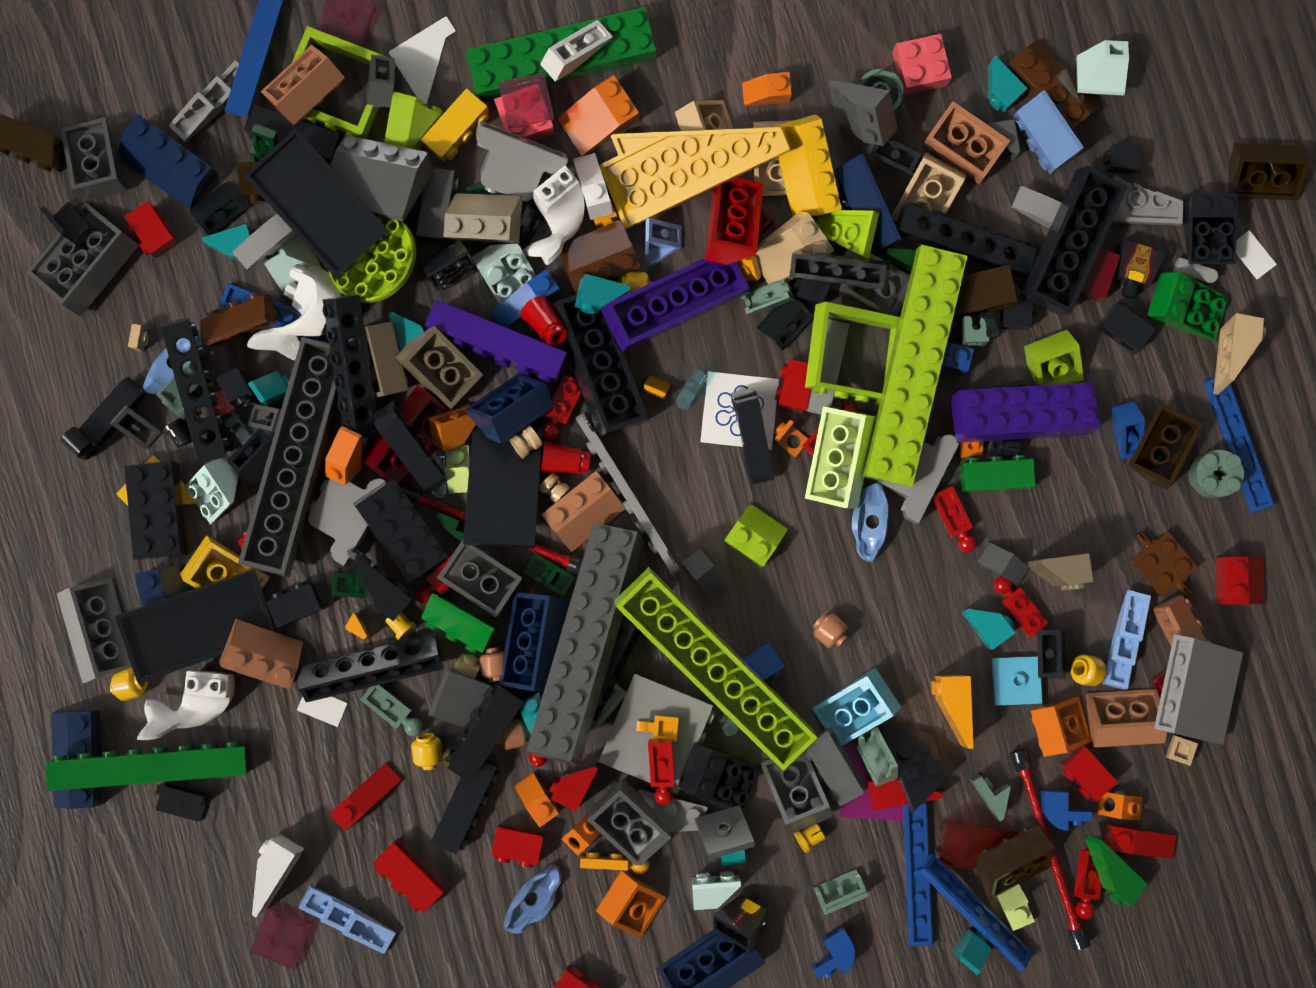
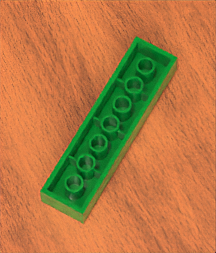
[465,7,656,101]

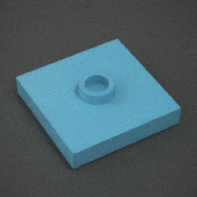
[991,656,1042,705]

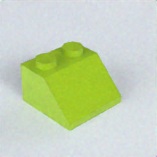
[1024,330,1084,386]
[724,503,788,567]

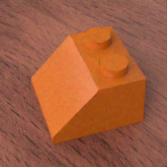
[1031,696,1092,757]
[596,871,666,937]

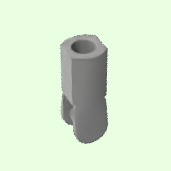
[1173,258,1218,283]

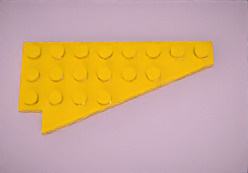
[599,127,792,229]

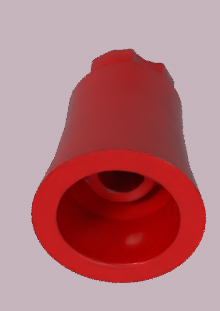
[521,296,567,347]
[541,441,590,474]

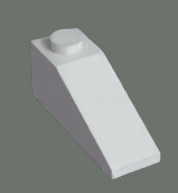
[541,20,613,82]
[573,153,613,220]

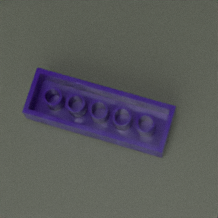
[601,259,750,352]
[425,300,569,386]
[950,382,1100,443]

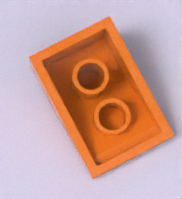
[557,75,639,157]

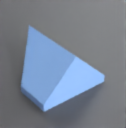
[645,218,682,271]

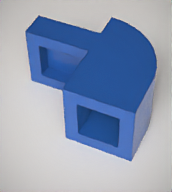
[1040,790,1092,831]
[811,925,855,979]

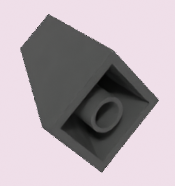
[428,668,493,727]

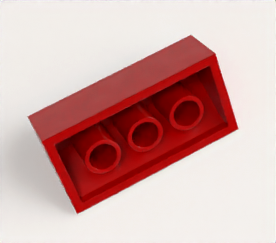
[704,177,763,265]

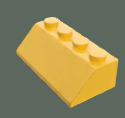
[771,114,842,217]

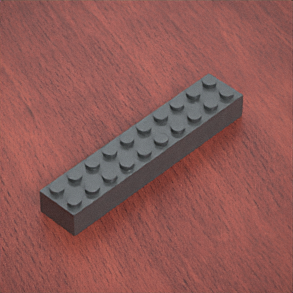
[238,337,338,578]
[527,523,645,767]

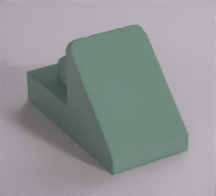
[970,774,1011,821]

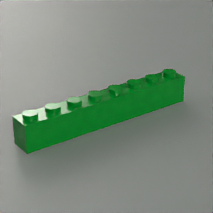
[46,741,246,791]

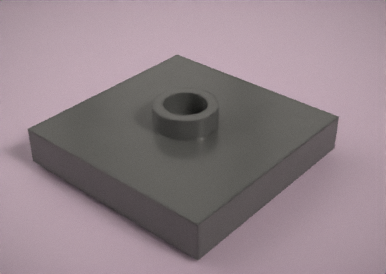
[695,805,755,860]

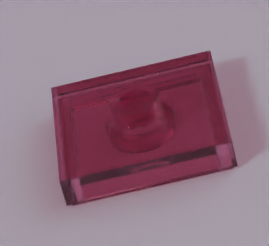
[316,0,377,46]
[498,72,554,129]

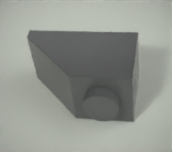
[367,55,395,108]

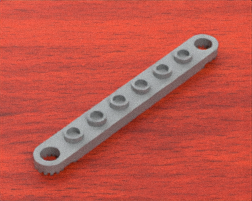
[575,413,681,576]

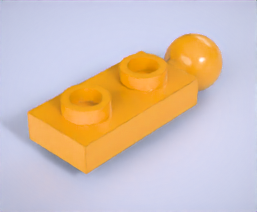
[580,852,649,874]

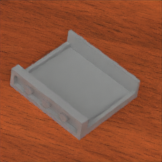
[1154,635,1243,745]
[599,673,715,794]

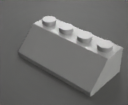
[57,578,132,683]

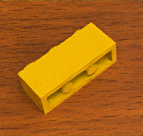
[421,88,489,163]

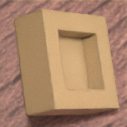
[128,324,149,352]
[453,653,480,679]
[1166,735,1198,766]

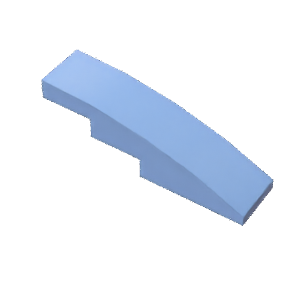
[1102,590,1151,690]
[298,885,396,954]

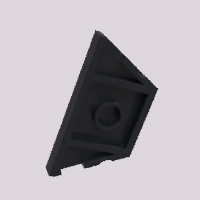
[878,724,949,812]

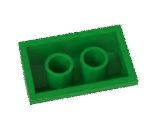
[421,593,499,655]

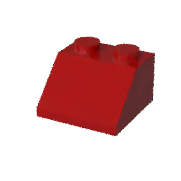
[1216,557,1265,605]
[549,763,599,812]

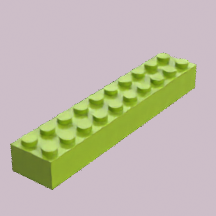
[862,245,967,487]
[615,567,817,771]

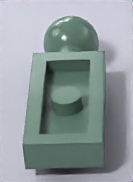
[360,685,423,736]

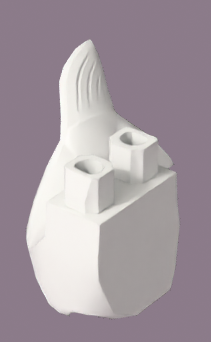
[522,166,585,265]
[247,264,345,361]
[137,670,235,740]

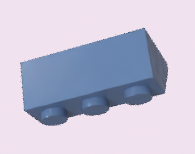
[1012,90,1084,175]

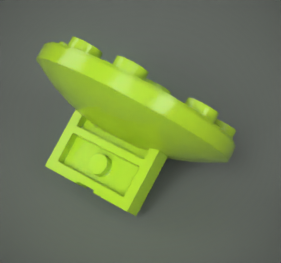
[329,215,416,303]

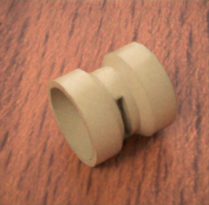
[510,426,542,459]
[539,472,571,504]

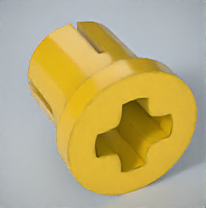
[385,612,417,641]
[794,824,825,853]

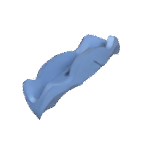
[143,332,206,394]
[852,482,889,562]
[504,863,561,934]

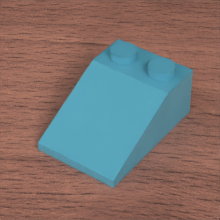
[812,668,901,746]

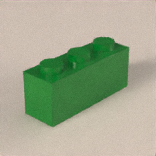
[959,455,1035,493]

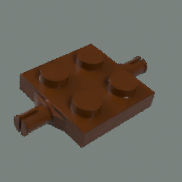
[1130,530,1198,598]

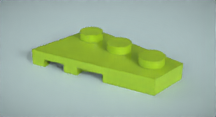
[816,210,879,259]

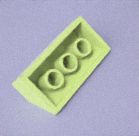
[805,406,877,508]

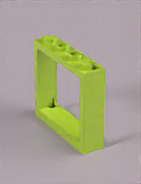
[292,26,396,139]
[805,302,900,405]

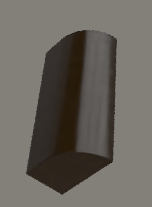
[952,265,1020,322]

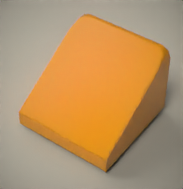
[643,375,670,399]
[345,612,371,639]

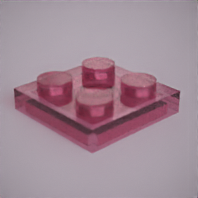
[250,906,313,969]

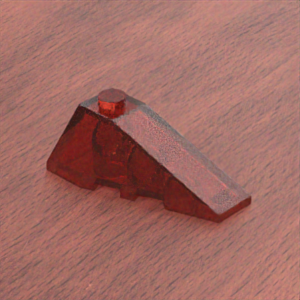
[938,819,1021,870]

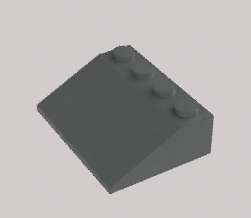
[331,135,434,221]
[26,202,139,317]

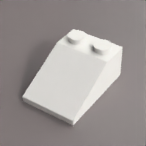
[252,834,304,917]

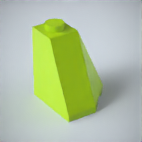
[384,92,443,150]

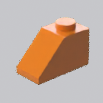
[742,72,792,107]
[429,404,476,451]
[326,426,362,485]
[514,772,561,828]

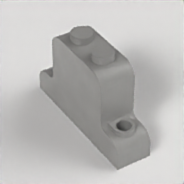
[476,120,568,201]
[878,435,959,524]
[308,479,385,566]

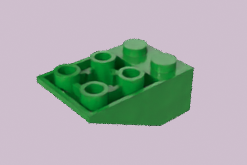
[1147,272,1229,341]

